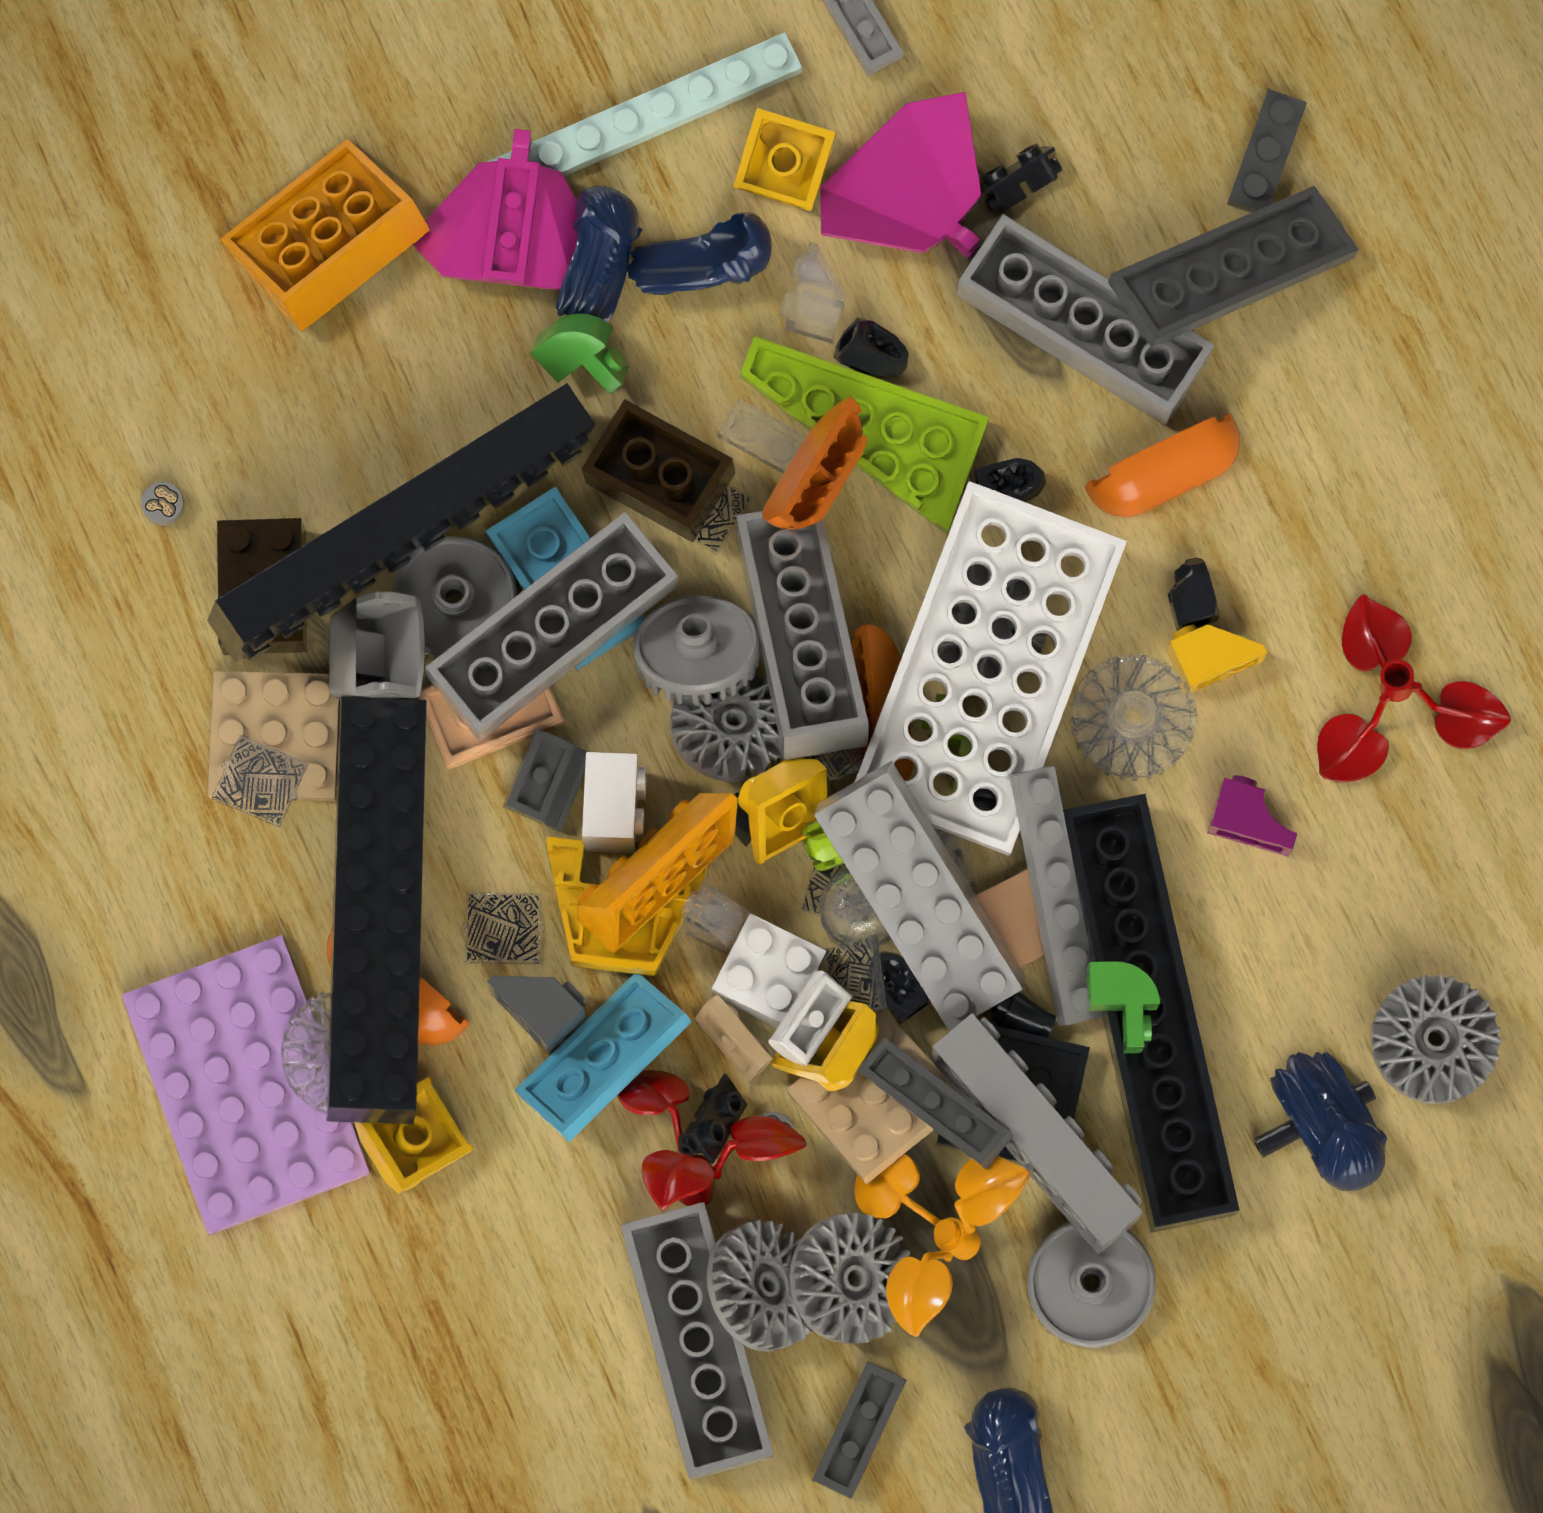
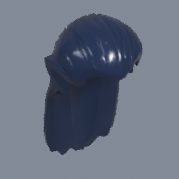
[556,186,643,323]
[627,212,772,295]
[1270,1052,1387,1191]
[964,1388,1053,1513]

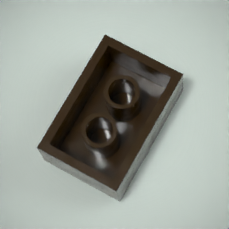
[582,399,735,543]
[217,518,307,655]

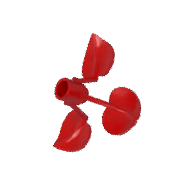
[1317,594,1511,783]
[617,1070,807,1211]

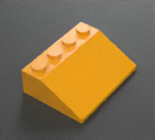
[220,138,430,332]
[577,793,738,954]

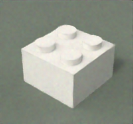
[582,752,647,854]
[712,913,826,1028]

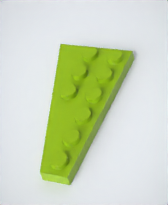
[740,336,989,535]

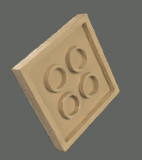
[208,671,340,801]
[786,1010,959,1184]

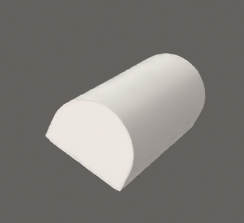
[768,970,853,1066]

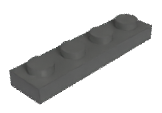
[857,1037,1013,1170]

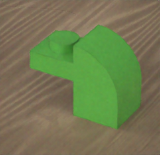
[530,314,629,394]
[1086,962,1160,1053]

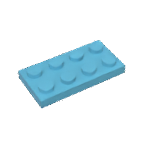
[485,486,644,671]
[515,974,692,1142]

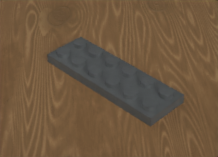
[1108,186,1359,348]

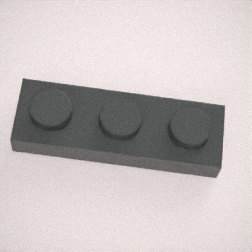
[1227,89,1307,213]
[812,1361,907,1499]

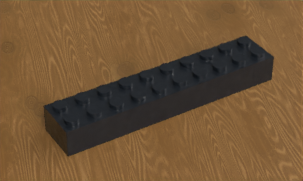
[207,383,595,663]
[326,697,427,1124]
[1063,794,1240,1233]

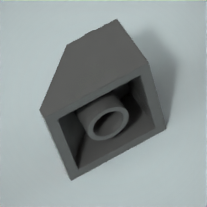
[487,976,586,1055]

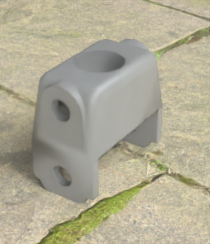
[329,591,425,704]

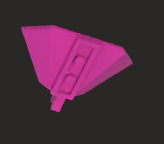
[820,92,981,260]
[412,129,577,291]

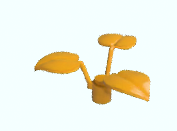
[854,1154,1031,1337]

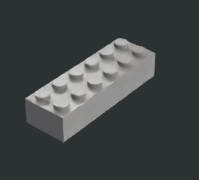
[956,214,1215,426]
[736,511,868,760]
[425,512,678,742]
[814,761,1026,1031]
[930,1013,1143,1255]
[621,1202,773,1481]

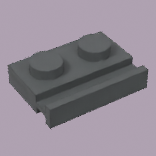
[503,728,590,831]

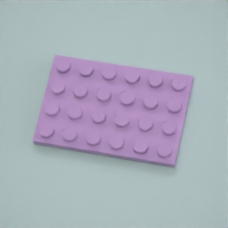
[122,935,370,1235]

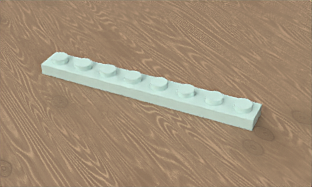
[487,32,802,177]

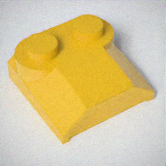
[733,108,837,212]
[738,757,827,865]
[769,1001,879,1091]
[354,1077,473,1194]

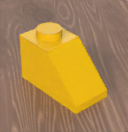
[1166,624,1268,695]

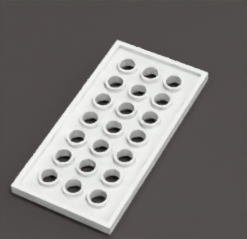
[855,481,1127,856]

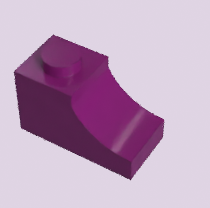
[1207,775,1297,857]

